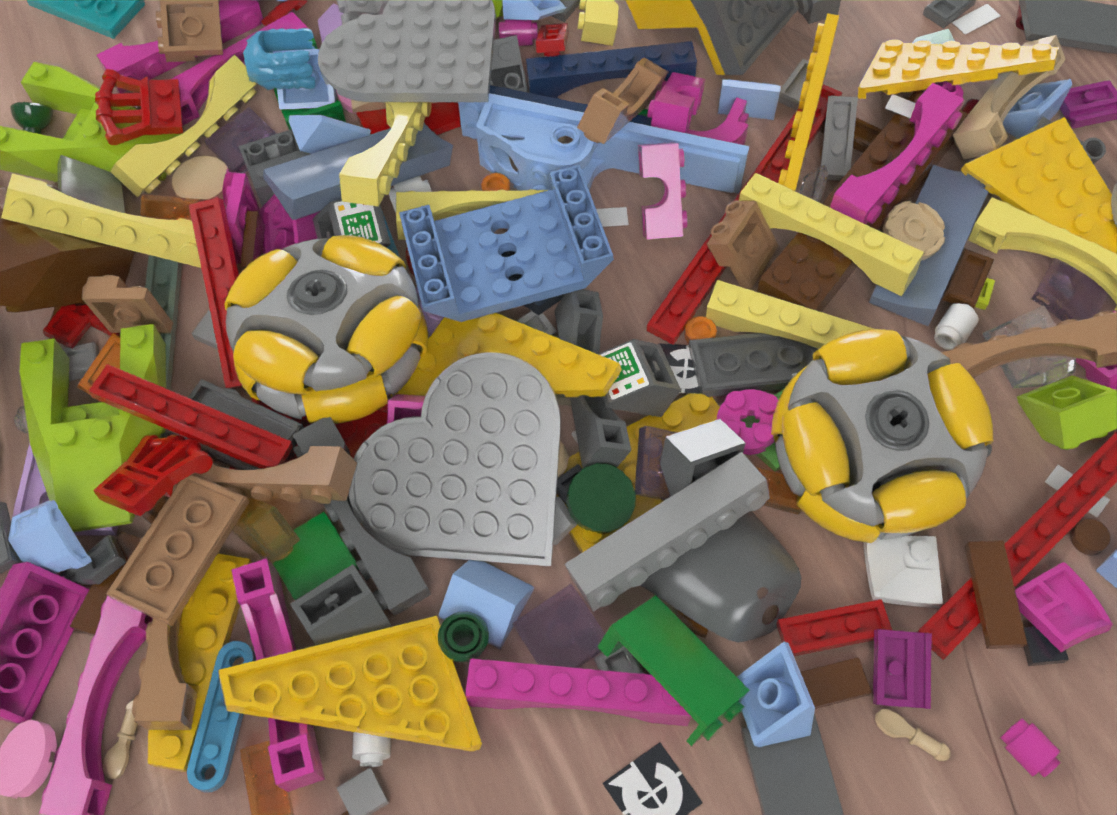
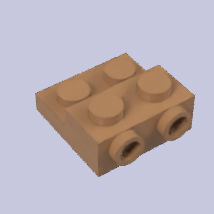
[156,0,223,62]
[707,201,779,289]
[82,275,173,333]

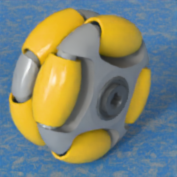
[224,235,428,424]
[771,329,994,543]

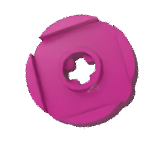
[716,389,778,455]

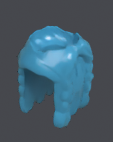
[243,28,316,90]

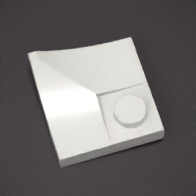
[863,536,943,608]

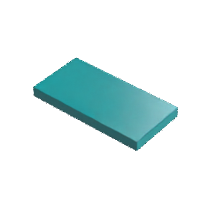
[27,0,145,39]

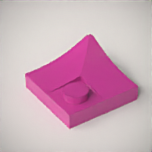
[1015,562,1113,652]

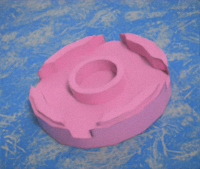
[0,720,57,799]

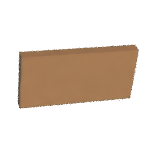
[106,474,249,627]

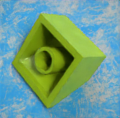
[1017,375,1117,450]

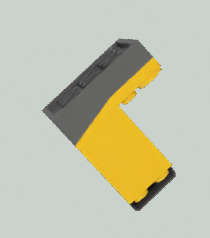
[626,0,799,75]

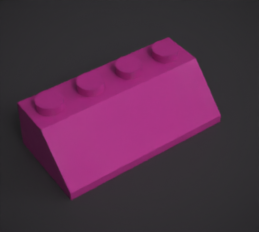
[0,561,90,725]

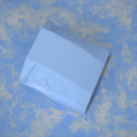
[8,500,92,574]

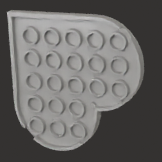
[318,0,496,102]
[349,352,561,566]

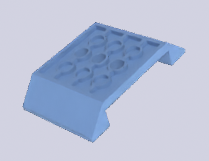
[399,164,614,322]

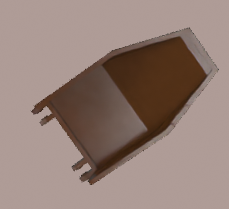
[0,181,139,313]

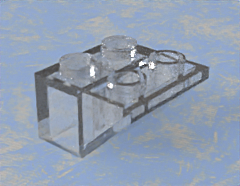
[982,305,1076,389]

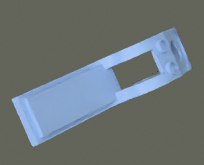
[458,93,749,194]

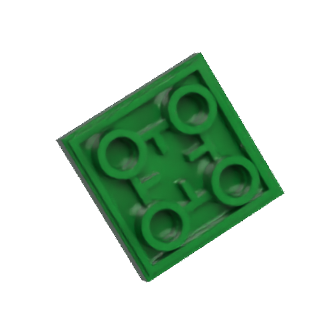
[264,512,359,601]

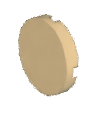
[172,156,228,206]
[883,201,945,260]

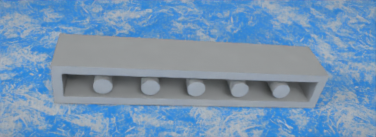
[565,452,770,612]

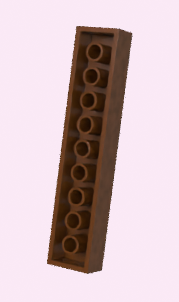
[757,90,968,312]

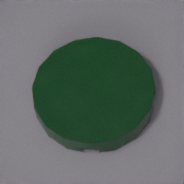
[566,464,636,534]

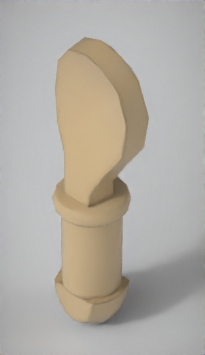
[103,699,138,779]
[875,709,951,761]

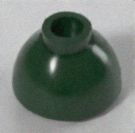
[10,102,53,134]
[438,611,489,663]

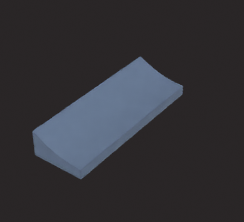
[263,123,453,220]
[869,165,988,326]

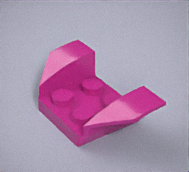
[222,169,260,264]

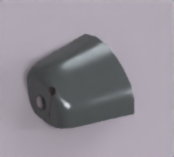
[640,511,802,642]

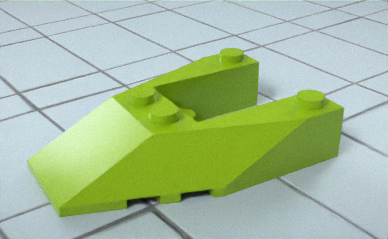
[0,62,181,182]
[19,324,166,532]

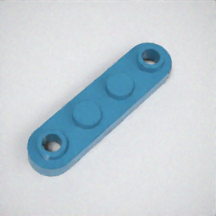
[187,641,256,793]

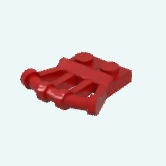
[95,69,183,145]
[93,434,213,517]

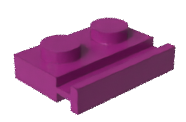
[1060,80,1117,129]
[873,629,932,709]

